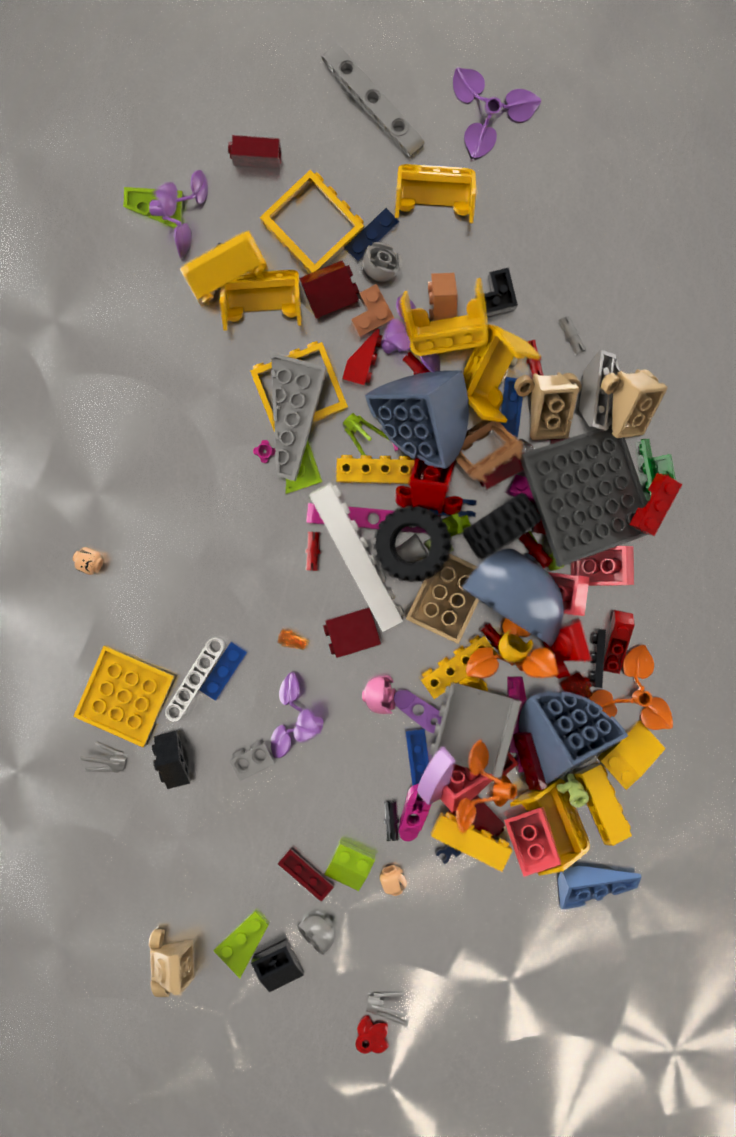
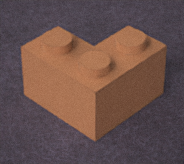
[428,273,457,321]
[351,284,395,340]

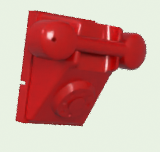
[395,458,463,515]
[543,618,591,679]

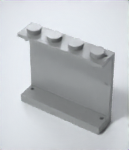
[429,682,521,779]

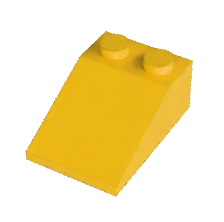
[597,720,666,790]

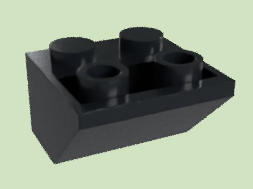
[251,940,304,992]

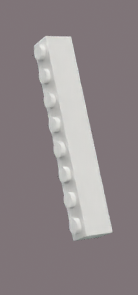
[309,482,405,632]

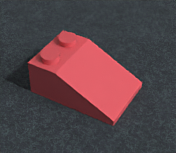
[571,546,634,586]
[548,572,589,616]
[440,764,496,813]
[504,807,561,877]

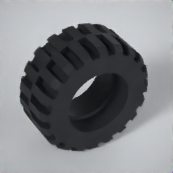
[463,493,540,559]
[374,506,452,582]

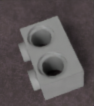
[230,740,276,781]

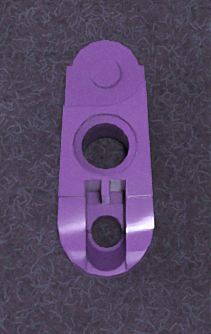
[394,689,442,733]

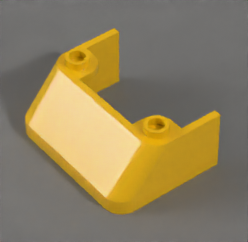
[395,164,476,223]
[180,231,268,307]
[220,270,302,331]
[400,278,489,356]
[463,325,541,423]
[510,779,590,876]

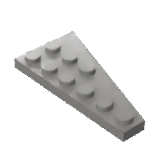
[270,352,327,481]

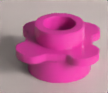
[253,440,276,463]

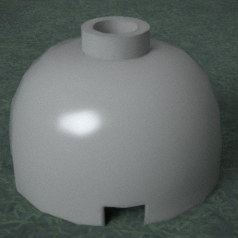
[362,242,402,282]
[297,915,335,955]

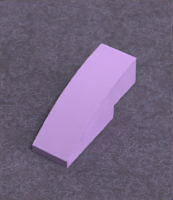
[417,747,455,805]

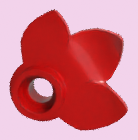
[355,1016,389,1054]

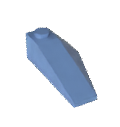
[558,866,642,910]

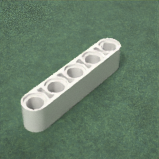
[165,637,225,722]

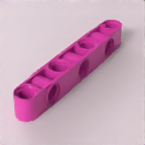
[306,503,441,534]

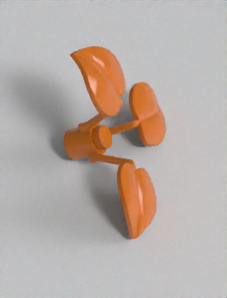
[466,618,558,678]
[589,645,673,730]
[457,739,517,833]

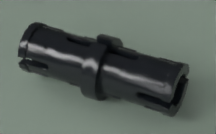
[384,801,399,841]

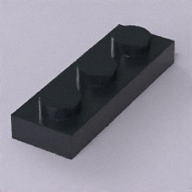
[589,628,606,688]

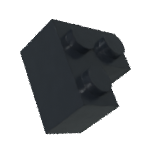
[475,267,518,317]
[152,731,190,789]

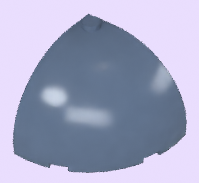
[365,370,469,468]
[462,549,564,646]
[519,691,628,785]

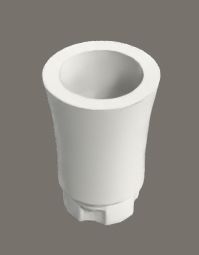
[396,533,428,563]

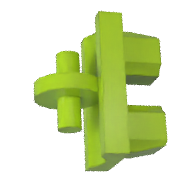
[441,514,471,536]

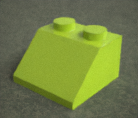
[324,839,375,891]

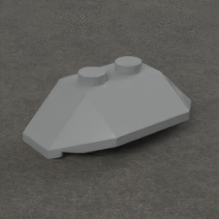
[579,350,620,431]

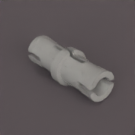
[558,315,586,355]

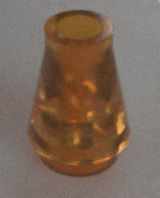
[277,628,307,650]

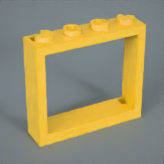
[260,169,364,273]
[250,341,348,432]

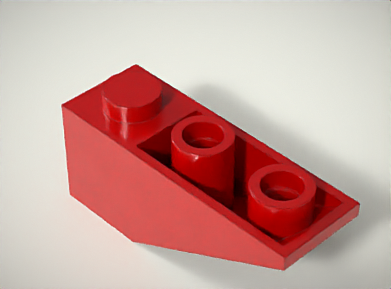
[342,328,383,388]
[603,610,635,674]

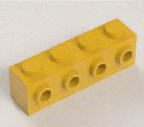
[336,455,415,484]
[420,634,497,699]
[574,764,632,846]
[431,812,512,872]

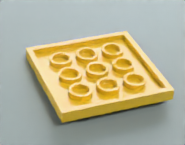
[73,646,175,747]

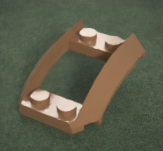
[455,420,523,482]

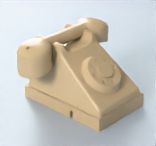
[601,369,668,438]
[514,372,582,440]
[149,929,195,997]

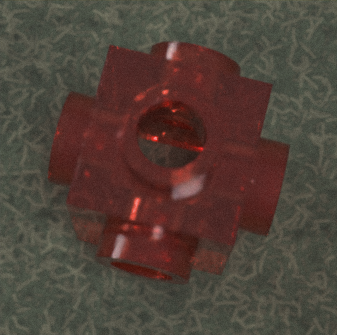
[559,672,592,699]

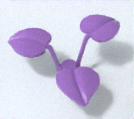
[453,67,541,158]
[149,170,208,259]
[381,294,440,372]
[271,672,323,759]

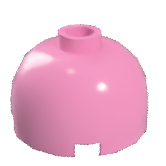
[362,675,396,714]

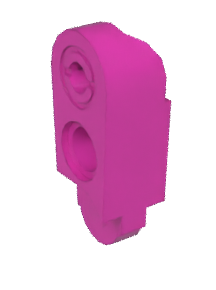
[398,784,431,842]

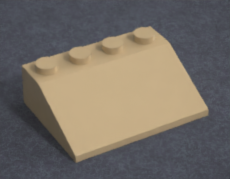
[406,554,479,644]

